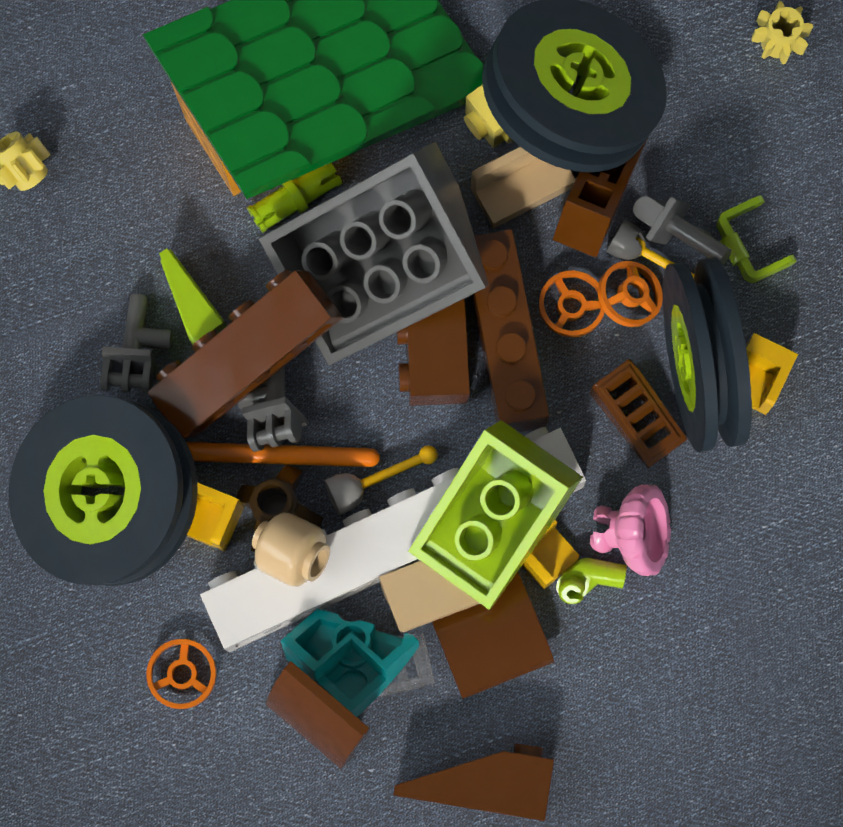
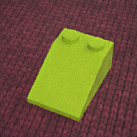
[408,420,583,610]

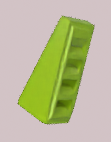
[159,248,227,345]

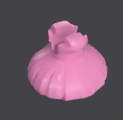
[590,484,671,576]

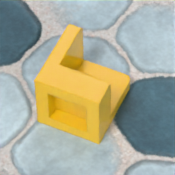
[746,333,798,415]
[187,482,244,552]
[522,520,579,590]

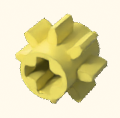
[751,1,813,64]
[0,131,50,191]

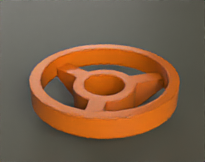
[598,261,663,327]
[539,270,605,337]
[146,639,217,709]

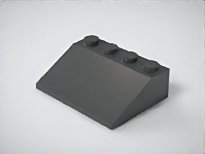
[259,142,489,366]

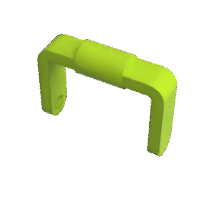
[716,195,797,283]

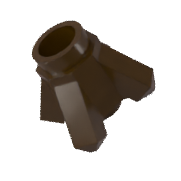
[236,465,324,552]

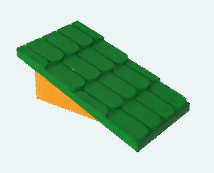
[142,0,484,200]

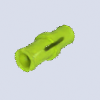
[247,163,343,233]

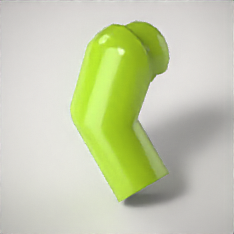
[556,558,627,604]

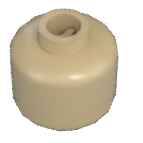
[252,512,330,587]

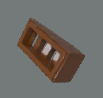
[589,359,687,469]

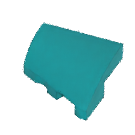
[280,608,419,717]

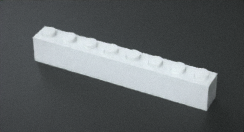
[200,427,586,652]

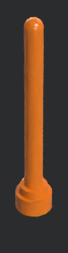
[186,442,380,467]

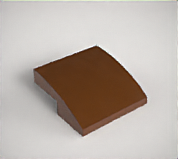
[432,572,554,699]
[266,661,370,769]

